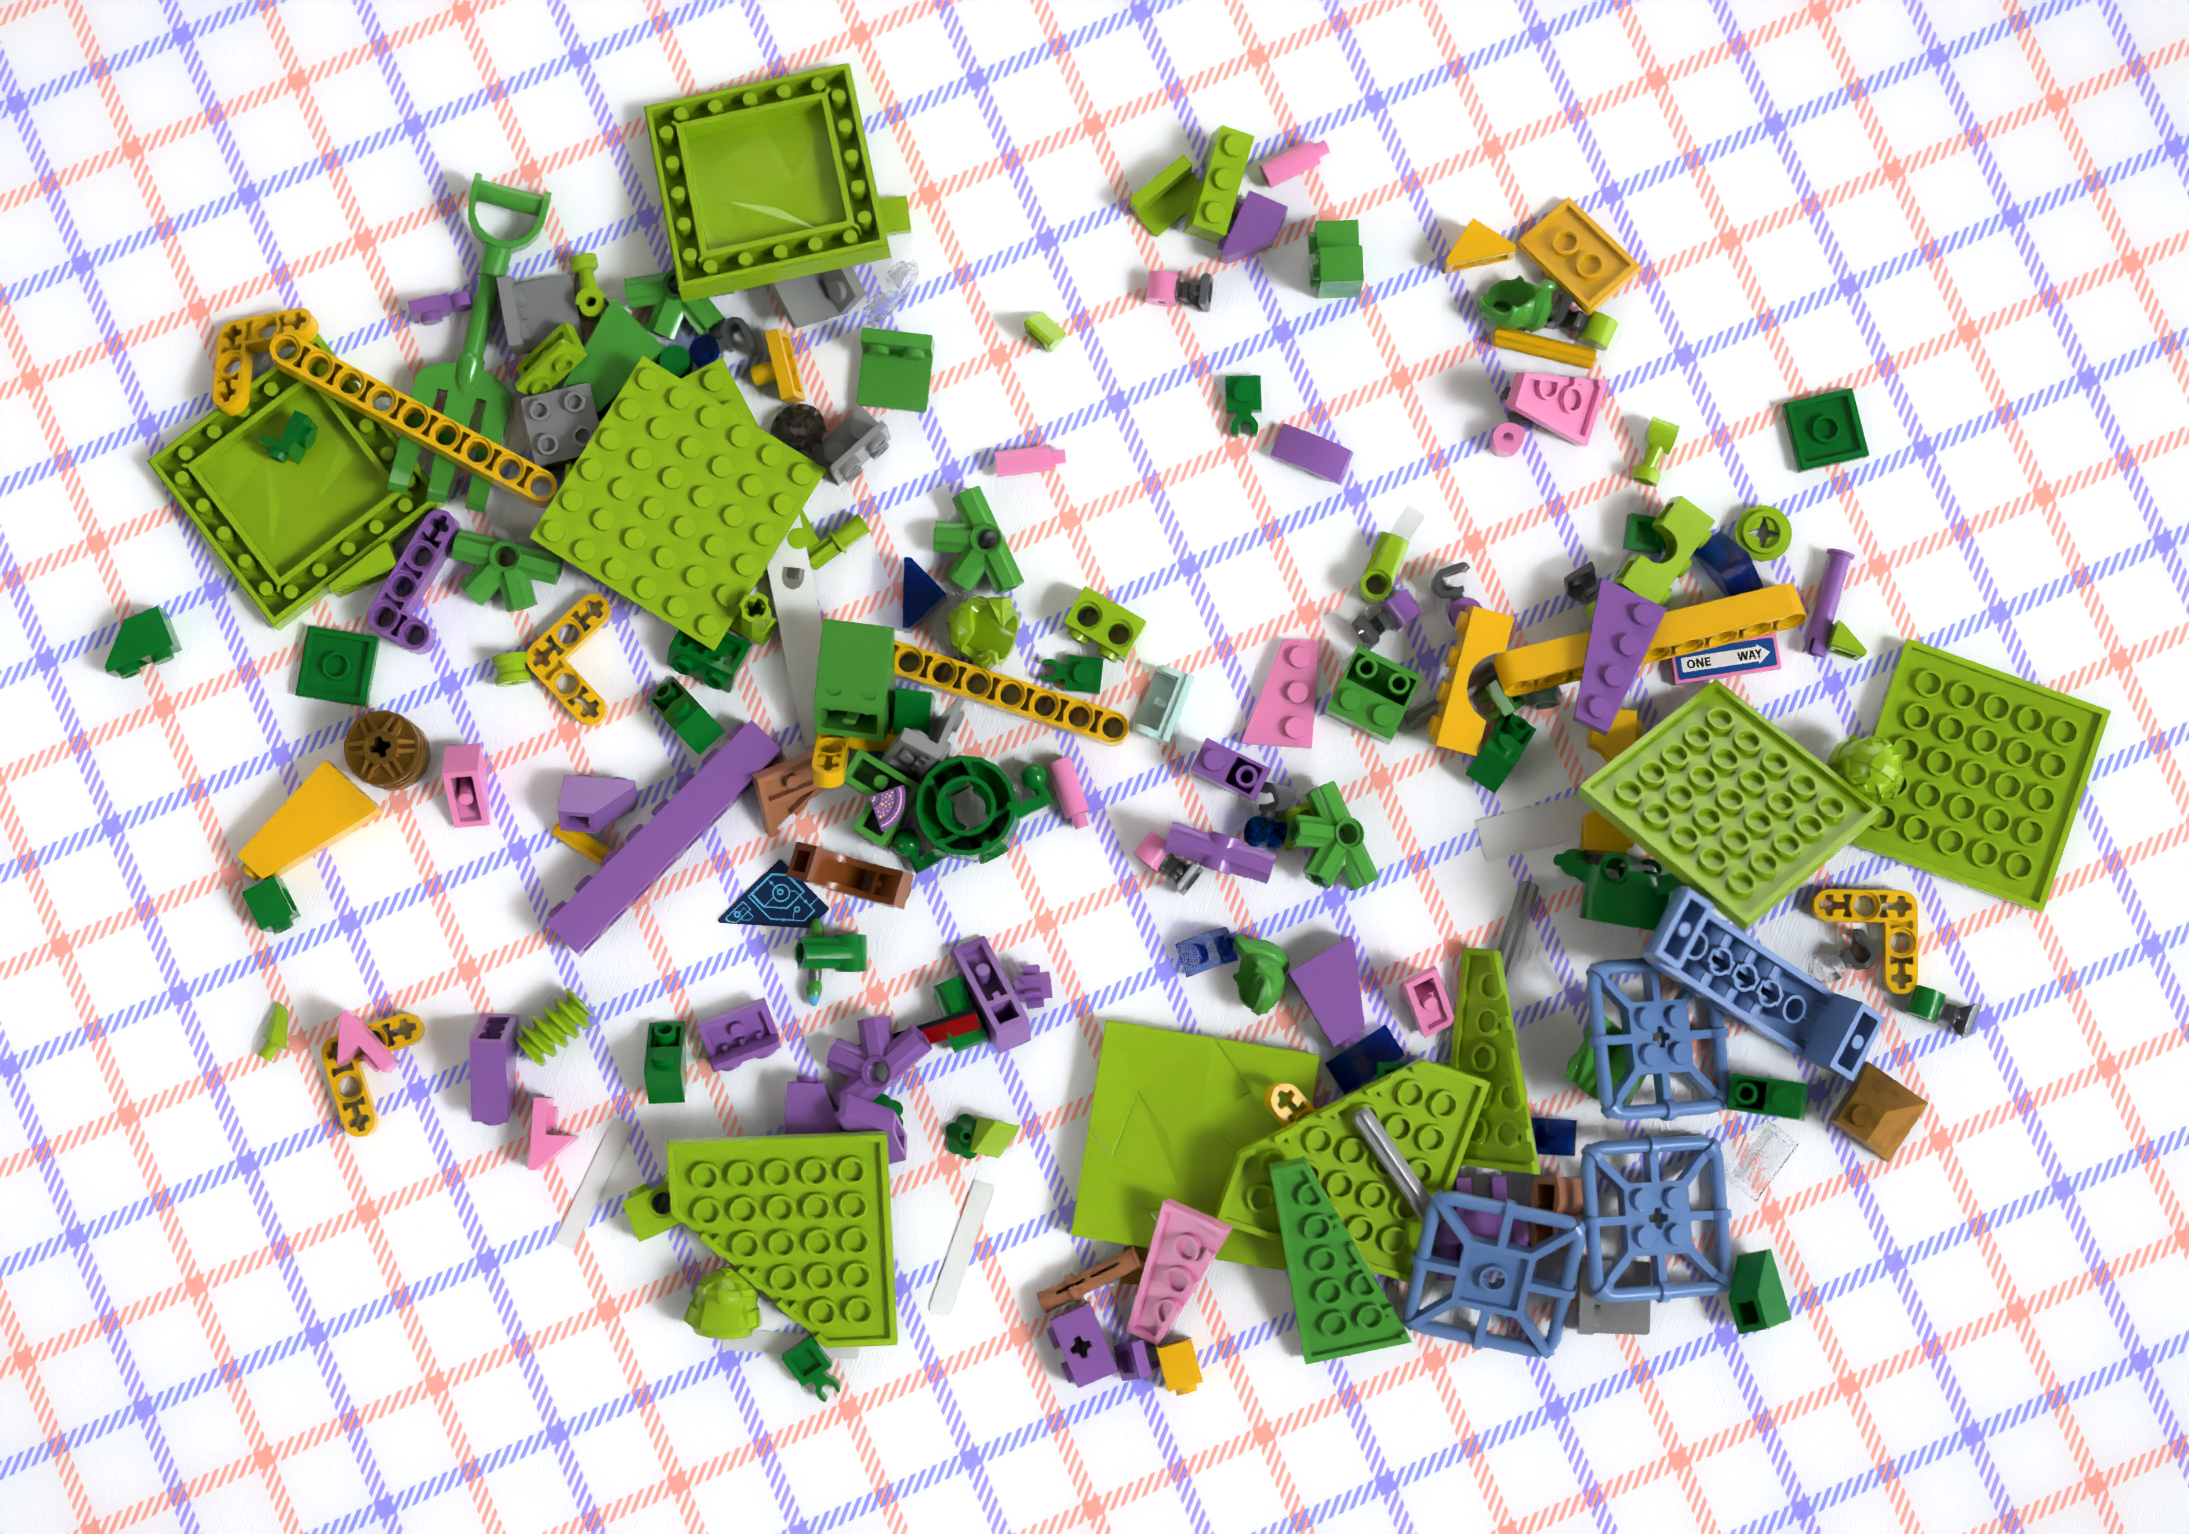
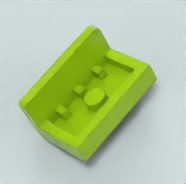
[514,321,587,396]

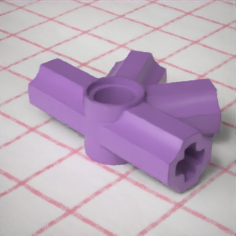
[1164,822,1277,884]
[827,1015,933,1108]

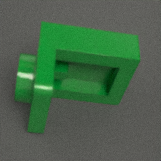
[258,410,318,464]

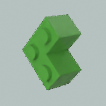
[1308,220,1364,299]
[844,748,921,850]

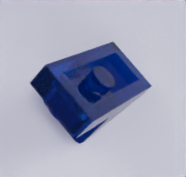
[1324,1025,1405,1094]

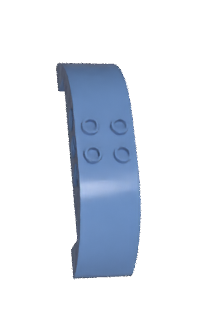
[1642,887,1886,1082]

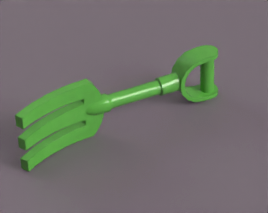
[387,172,552,513]

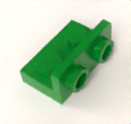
[667,630,752,693]

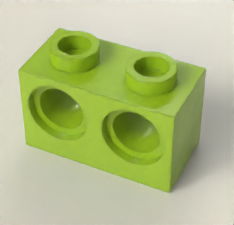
[1063,586,1147,663]

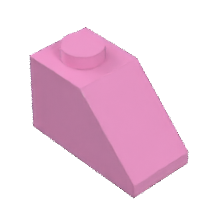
[442,743,490,828]

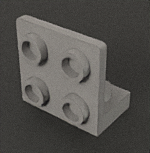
[769,266,867,329]
[496,274,584,356]
[521,383,599,473]
[810,406,891,486]
[880,697,965,781]
[1576,1259,1651,1335]

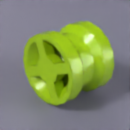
[492,652,531,687]

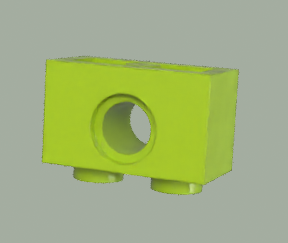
[622,1173,684,1242]

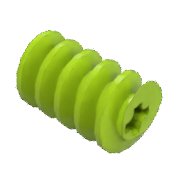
[515,988,595,1067]

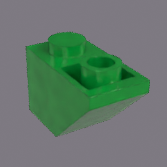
[104,606,183,679]
[647,676,725,755]
[1465,713,1537,794]
[644,1021,687,1104]
[1727,1073,1809,1122]
[1728,1248,1792,1335]

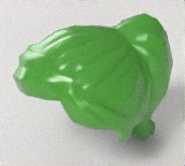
[1477,275,1557,332]
[1232,933,1290,1016]

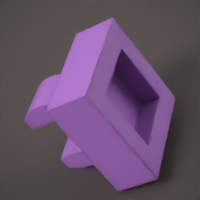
[1113,1340,1160,1381]

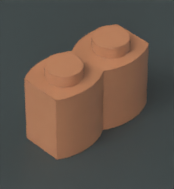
[1529,1176,1583,1251]

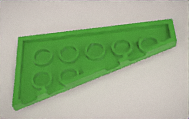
[1268,1157,1412,1365]

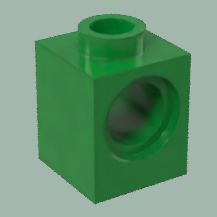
[242,876,301,935]

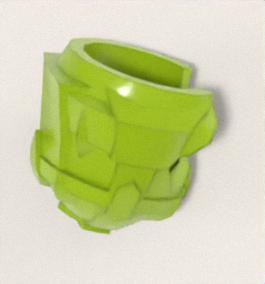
[946,596,1020,670]
[1827,734,1904,803]
[684,1266,762,1339]

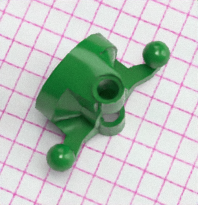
[893,755,1054,874]
[1553,848,1692,931]

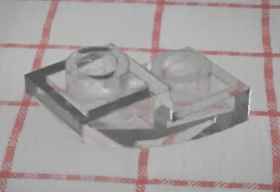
[863,259,919,328]

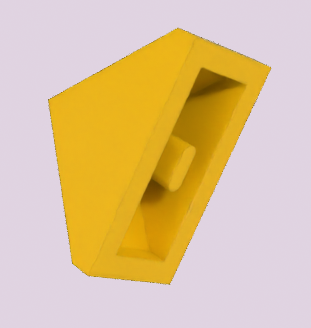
[1443,218,1517,274]

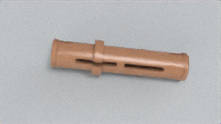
[1037,1246,1144,1313]

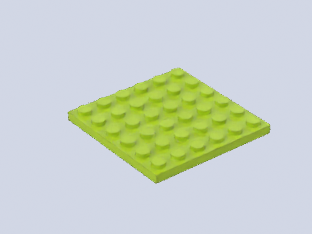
[529,356,827,651]
[1849,638,2111,913]
[1576,679,1883,932]

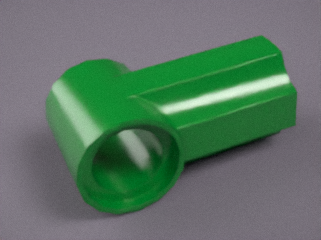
[795,934,867,972]
[933,976,988,1053]

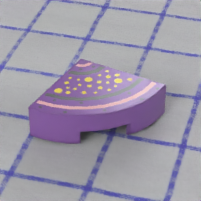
[869,785,906,832]

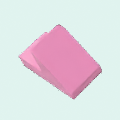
[1398,965,1455,1038]
[337,1009,401,1073]
[528,1097,579,1170]

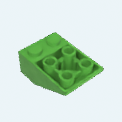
[814,619,895,742]

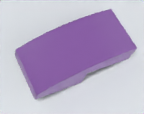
[1270,423,1353,485]

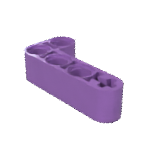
[367,509,461,655]

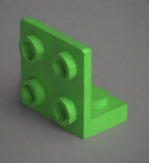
[856,327,935,413]
[1565,1016,1646,1106]

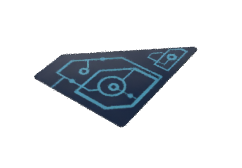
[718,859,829,928]

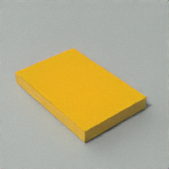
[1516,196,1641,316]

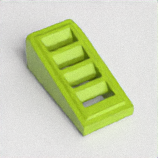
[328,540,399,598]

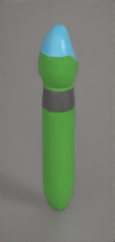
[806,918,823,1006]

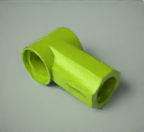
[1358,531,1410,605]
[731,592,778,647]

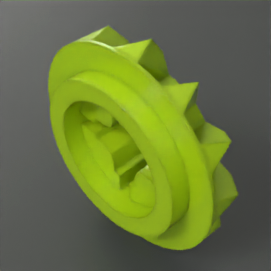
[1734,505,1792,562]

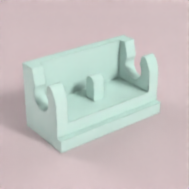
[1132,664,1195,746]

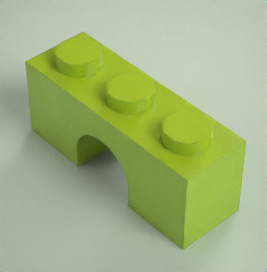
[1183,125,1254,244]
[1612,495,1715,606]

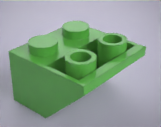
[1324,645,1422,745]

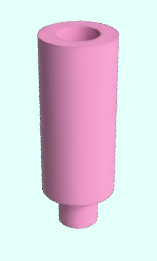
[1259,140,1330,189]
[995,445,1066,477]
[1046,756,1090,830]

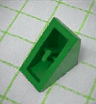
[893,688,936,737]

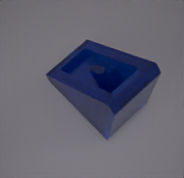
[1693,530,1764,597]
[902,557,948,633]
[1530,1117,1577,1156]

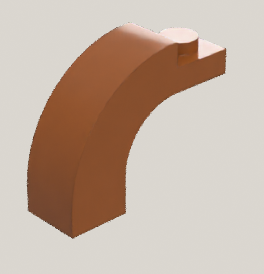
[786,842,914,909]

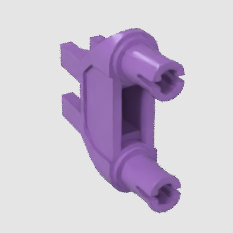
[1432,1176,1531,1281]

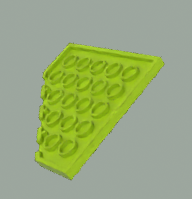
[1213,1058,1491,1283]
[667,1131,898,1348]

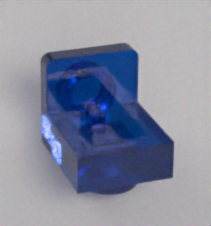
[1175,927,1238,977]

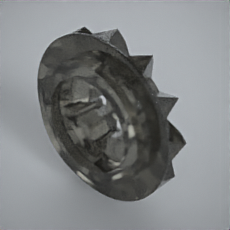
[770,404,827,454]

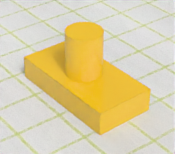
[750,328,806,405]

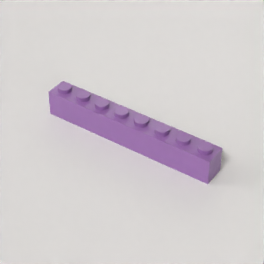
[546,720,784,957]

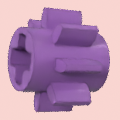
[1013,964,1053,1009]

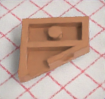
[752,750,825,838]

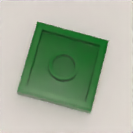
[1781,388,1869,473]
[295,626,380,708]

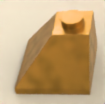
[1828,1062,1928,1162]

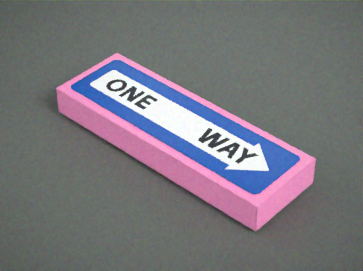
[1670,633,1782,686]

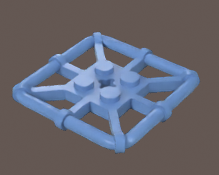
[1586,958,1730,1121]
[1580,1134,1732,1303]
[1403,1190,1586,1359]

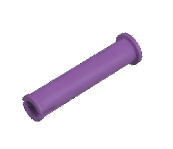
[1802,548,1855,658]

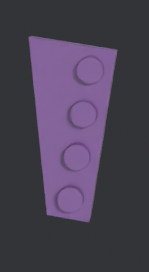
[1573,578,1667,736]

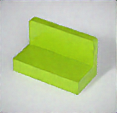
[1129,154,1202,238]

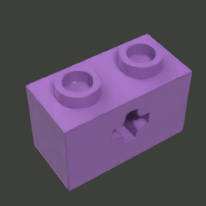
[1046,1302,1119,1389]

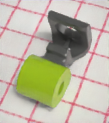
[1546,293,1619,351]
[1564,561,1598,622]

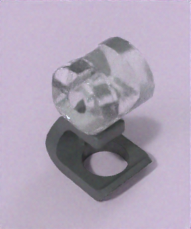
[1808,928,1878,984]

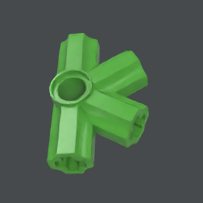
[624,269,734,341]
[933,485,1025,595]
[452,529,564,613]
[1287,780,1380,891]

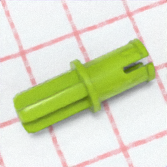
[807,513,871,570]

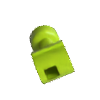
[569,253,609,323]
[1630,416,1680,487]

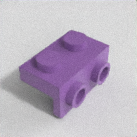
[697,997,781,1072]

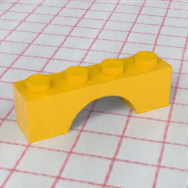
[1427,606,1515,756]
[1580,709,1642,855]

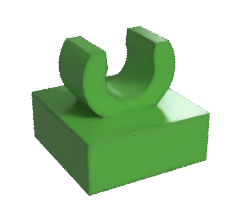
[1478,679,1527,719]

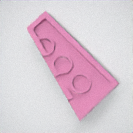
[1126,1198,1234,1346]

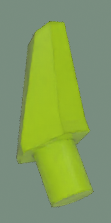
[258,1002,288,1062]

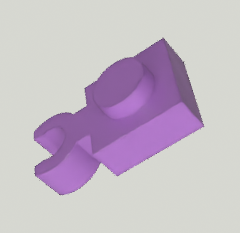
[408,290,473,325]

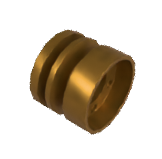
[344,710,431,791]

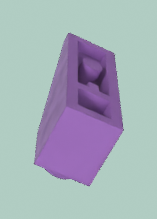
[952,936,1031,1054]

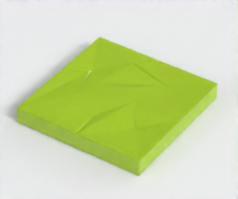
[643,62,892,302]
[147,334,449,631]
[1071,1020,1320,1271]

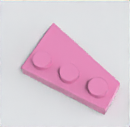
[1505,372,1608,446]
[1240,639,1319,749]

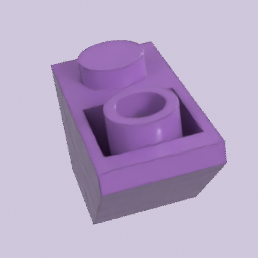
[1217,190,1288,265]
[1191,737,1271,802]
[558,774,638,833]
[835,1093,908,1164]

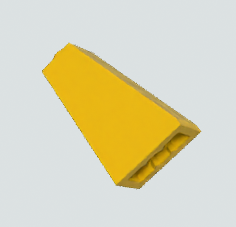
[236,760,384,881]

